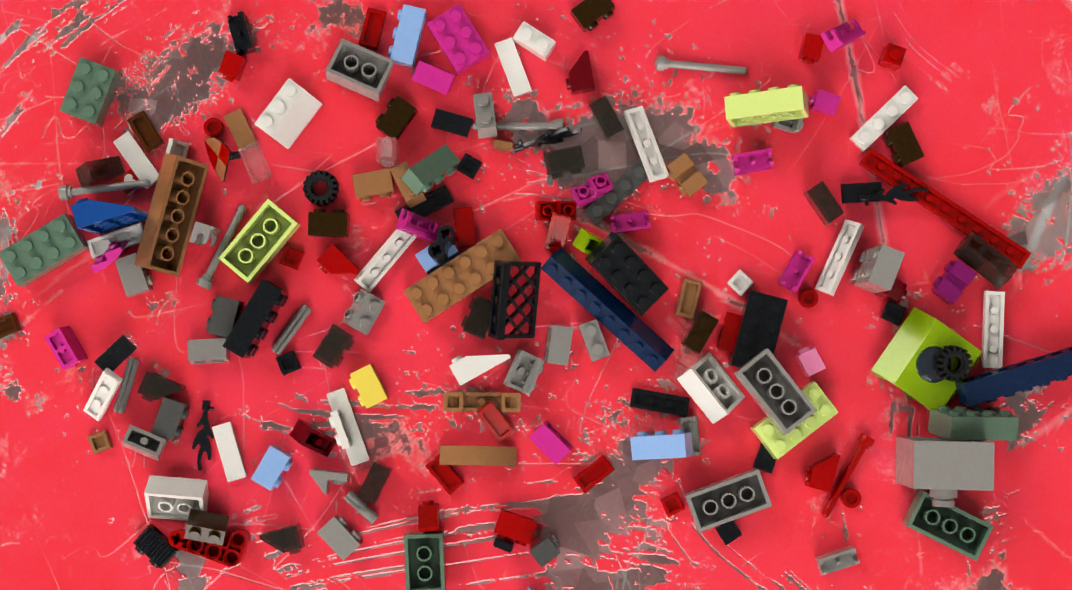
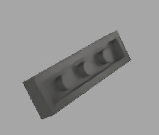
[584,160,648,225]

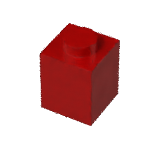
[798,32,824,64]
[878,43,907,71]
[218,50,248,82]

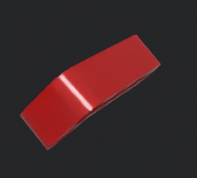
[168,528,250,567]

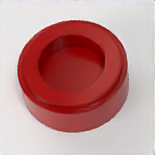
[204,118,224,138]
[798,289,818,308]
[841,488,861,508]

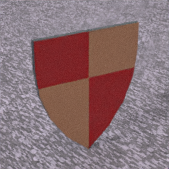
[204,137,242,181]

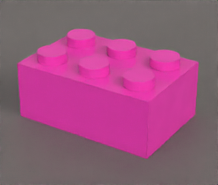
[427,4,490,76]

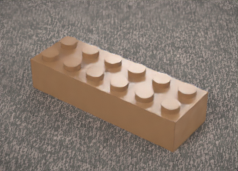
[134,153,209,277]
[404,229,522,324]

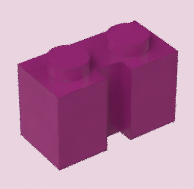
[931,259,977,305]

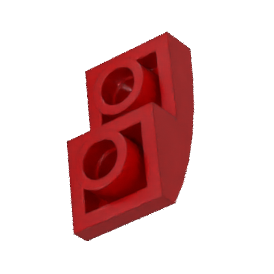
[535,201,577,221]

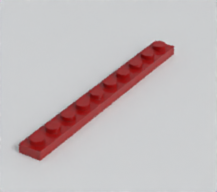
[859,148,1031,269]

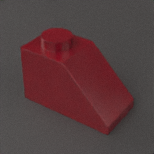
[566,50,595,95]
[874,278,907,303]
[289,419,337,457]

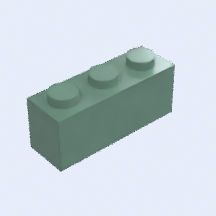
[401,144,460,196]

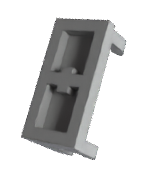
[189,221,222,247]
[544,325,573,366]
[188,338,230,365]
[678,416,701,456]
[815,545,860,576]

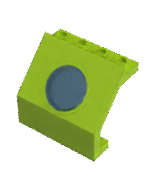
[871,307,982,412]

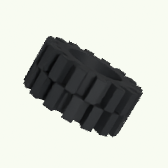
[303,170,339,206]
[933,345,973,382]

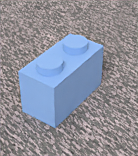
[251,444,293,491]

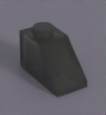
[75,156,125,187]
[137,371,186,402]
[259,524,305,555]

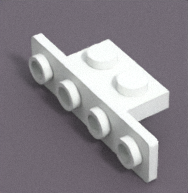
[326,388,370,466]

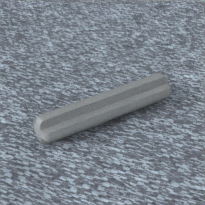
[272,304,312,355]
[113,357,139,413]

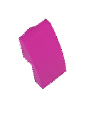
[570,172,614,207]
[91,240,128,273]

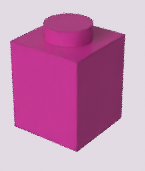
[809,89,841,117]

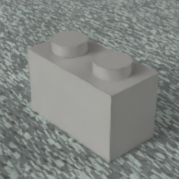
[473,92,498,139]
[115,253,154,297]
[578,319,610,362]
[122,424,167,461]
[317,515,362,561]

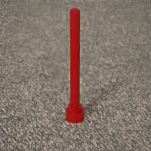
[821,433,875,518]

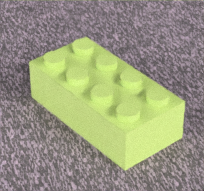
[724,84,809,128]
[219,199,301,284]
[750,381,838,459]

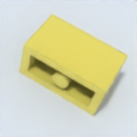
[349,364,389,409]

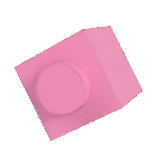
[795,346,826,377]

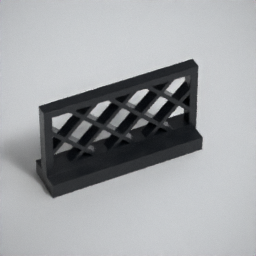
[488,260,541,340]

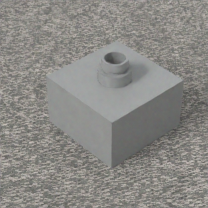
[895,436,995,507]

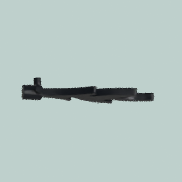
[513,127,582,152]
[857,183,929,206]
[192,400,214,471]

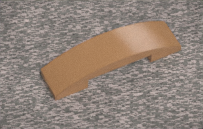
[443,392,521,412]
[439,445,517,466]

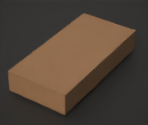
[223,108,258,151]
[675,278,703,319]

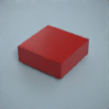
[279,246,304,270]
[659,491,685,517]

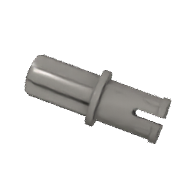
[344,491,379,524]

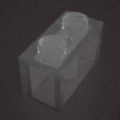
[376,137,399,169]

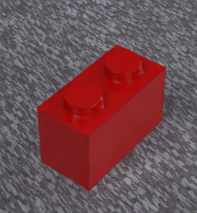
[494,508,538,546]

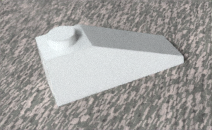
[449,354,511,386]

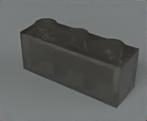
[953,232,1018,289]

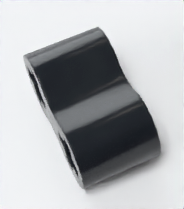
[428,225,458,263]

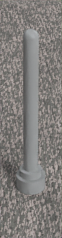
[656,55,747,74]
[472,118,563,132]
[58,179,151,201]
[196,205,246,290]

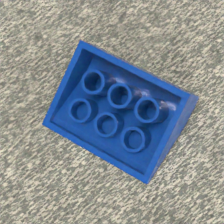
[71,198,148,235]

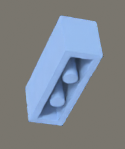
[388,4,427,68]
[630,429,693,460]

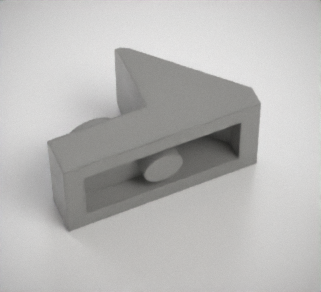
[309,468,350,495]

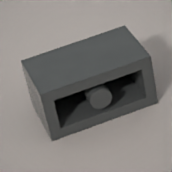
[206,296,243,338]
[151,397,190,441]
[530,533,561,567]

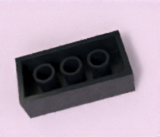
[585,232,669,316]
[223,279,289,358]
[728,290,788,368]

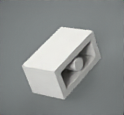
[513,21,556,62]

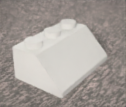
[254,78,323,150]
[677,352,745,424]
[144,475,209,521]

